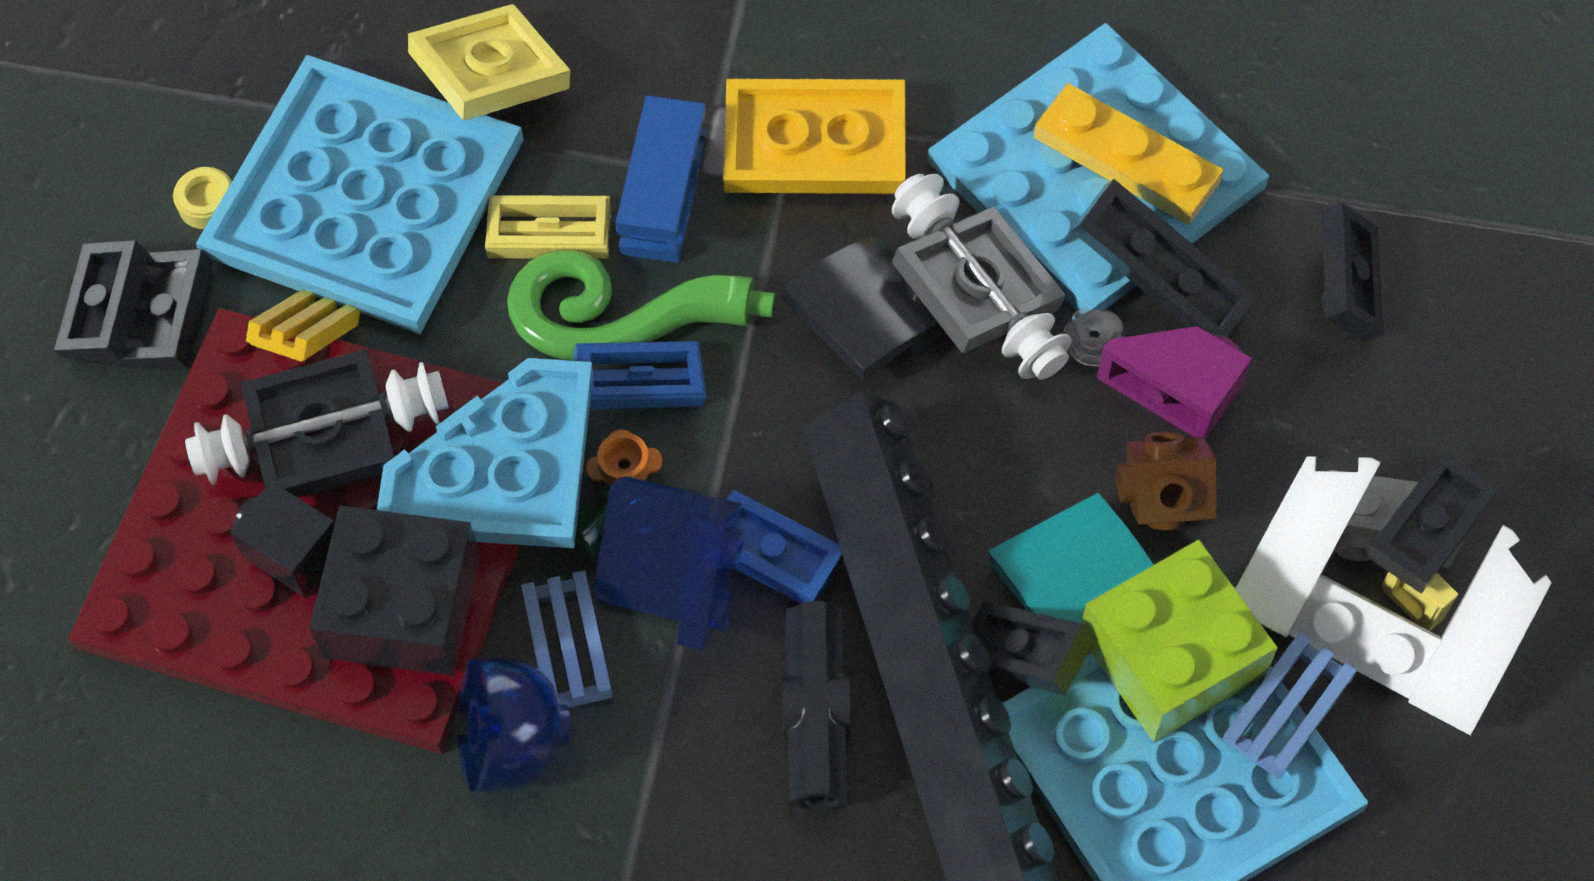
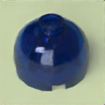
[458,657,571,794]

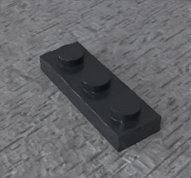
[1071,179,1256,338]

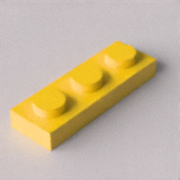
[1034,83,1224,225]

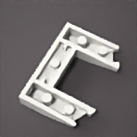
[1235,456,1551,735]

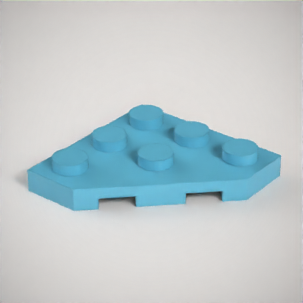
[377,358,593,548]

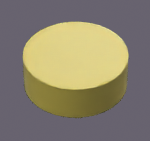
[173,167,232,229]

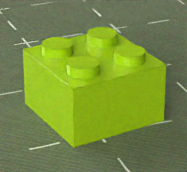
[1081,540,1278,743]

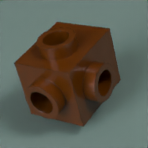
[1117,431,1216,530]

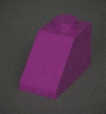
[1097,326,1252,440]

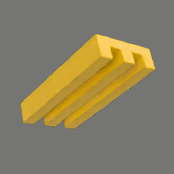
[246,289,360,362]

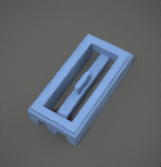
[521,571,613,712]
[1222,631,1357,780]

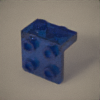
[593,476,745,650]

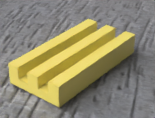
[485,195,611,259]

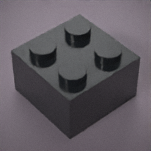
[309,505,481,676]

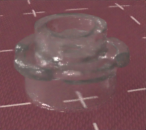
[1063,308,1124,366]

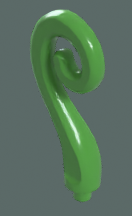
[507,249,777,361]

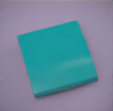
[988,493,1153,623]

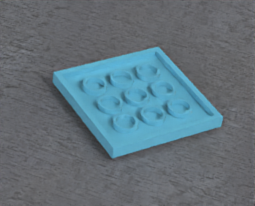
[927,23,1269,322]
[196,55,524,334]
[1003,653,1368,881]

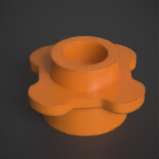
[586,430,662,499]

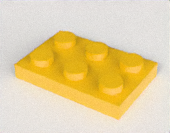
[723,79,906,194]

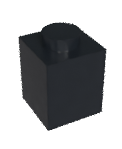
[229,481,335,598]

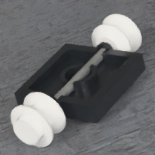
[185,349,449,498]

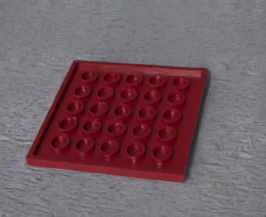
[68,308,521,754]

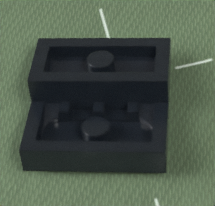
[782,236,945,382]
[54,240,213,369]

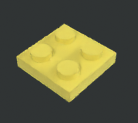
[408,4,570,121]

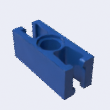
[615,95,708,263]

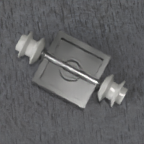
[892,174,1072,380]

